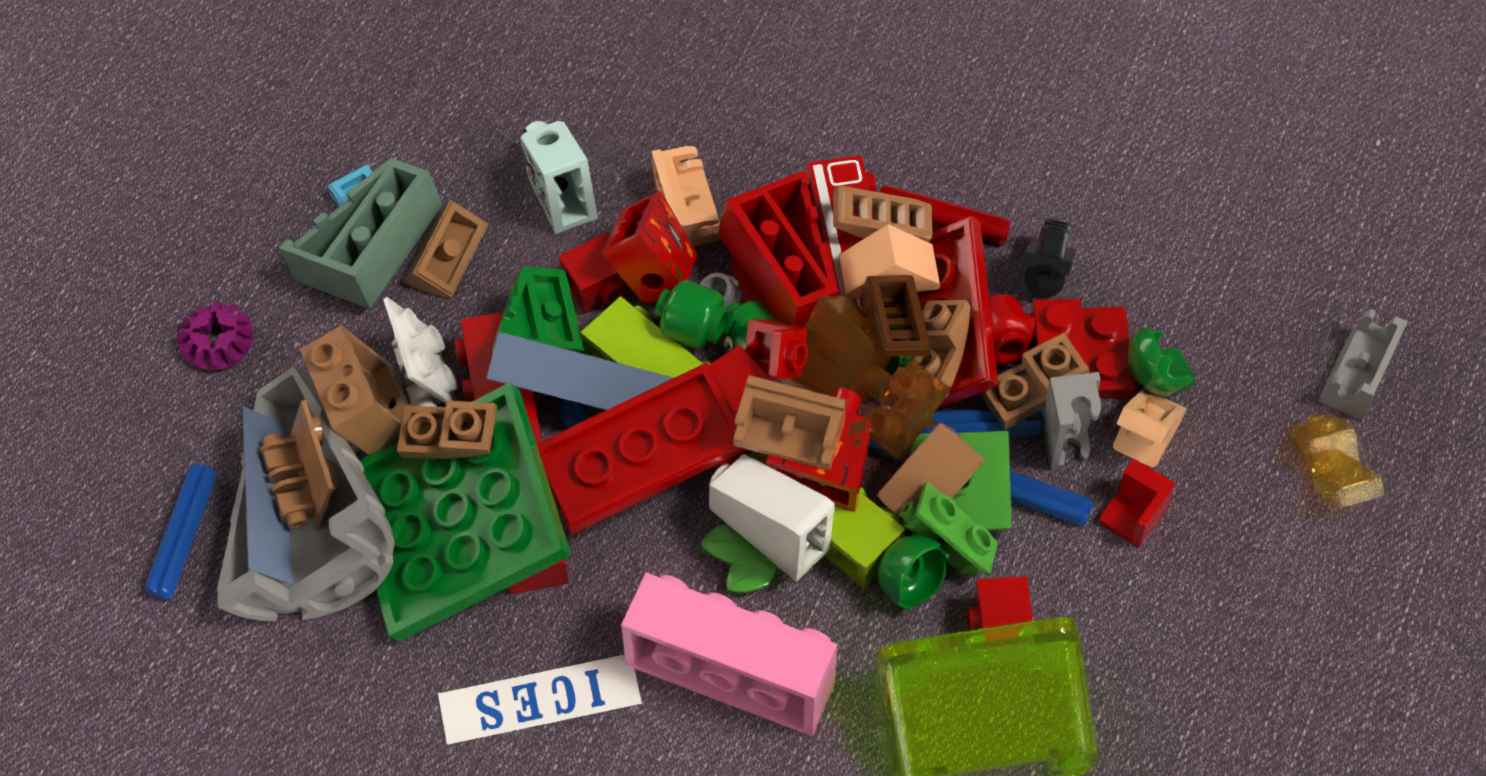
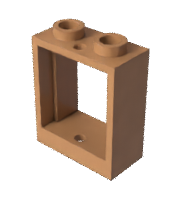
[300,325,410,455]

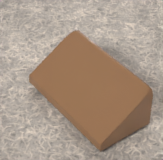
[401,200,488,299]
[877,423,986,519]

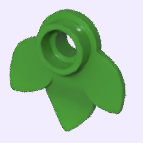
[701,524,781,594]

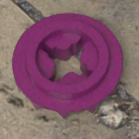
[176,300,254,370]

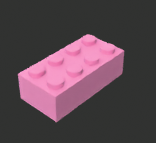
[621,573,837,737]

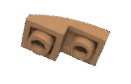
[899,300,971,398]
[980,333,1089,430]
[397,401,497,459]

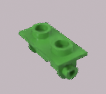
[899,481,998,577]

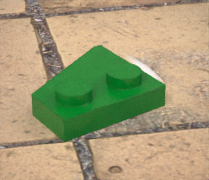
[492,266,584,353]

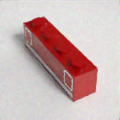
[807,155,899,343]

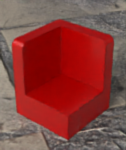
[1099,458,1176,548]

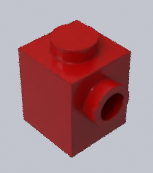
[559,232,632,314]
[967,576,1035,659]

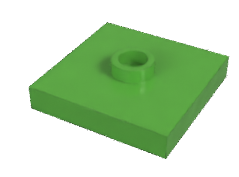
[910,431,1012,531]

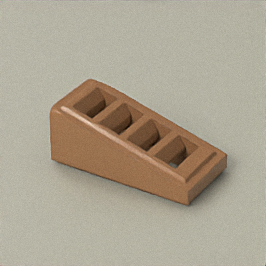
[833,185,932,242]

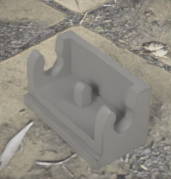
[1318,309,1408,421]
[1042,372,1101,471]

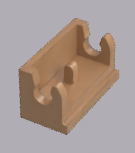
[733,375,846,471]

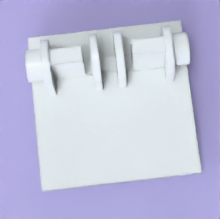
[383,297,458,407]

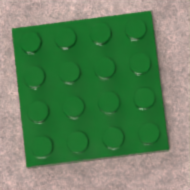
[359,382,571,642]

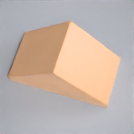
[839,224,940,299]

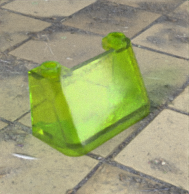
[871,617,1099,776]

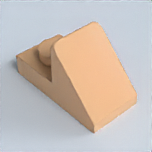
[1113,388,1187,467]

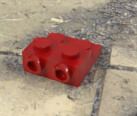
[1026,298,1136,399]

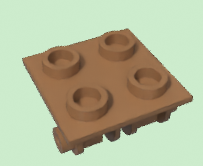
[260,400,337,531]

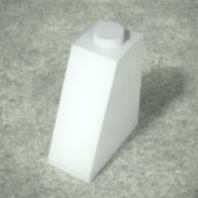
[709,454,835,582]

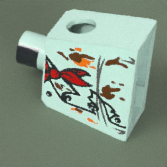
[520,121,598,234]

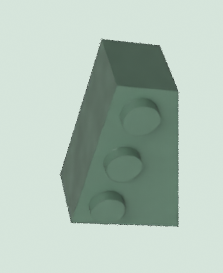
[278,158,443,309]

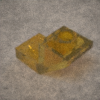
[1290,413,1385,509]

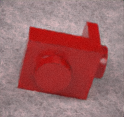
[745,318,808,380]

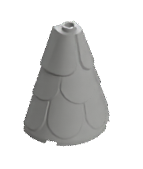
[217,366,395,622]

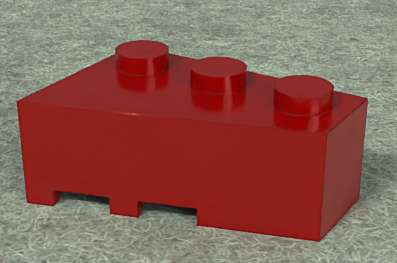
[718,170,838,331]

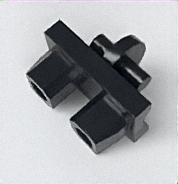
[1022,218,1077,298]

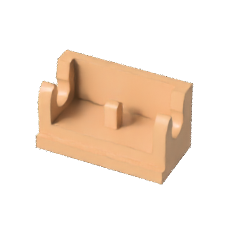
[652,146,722,246]

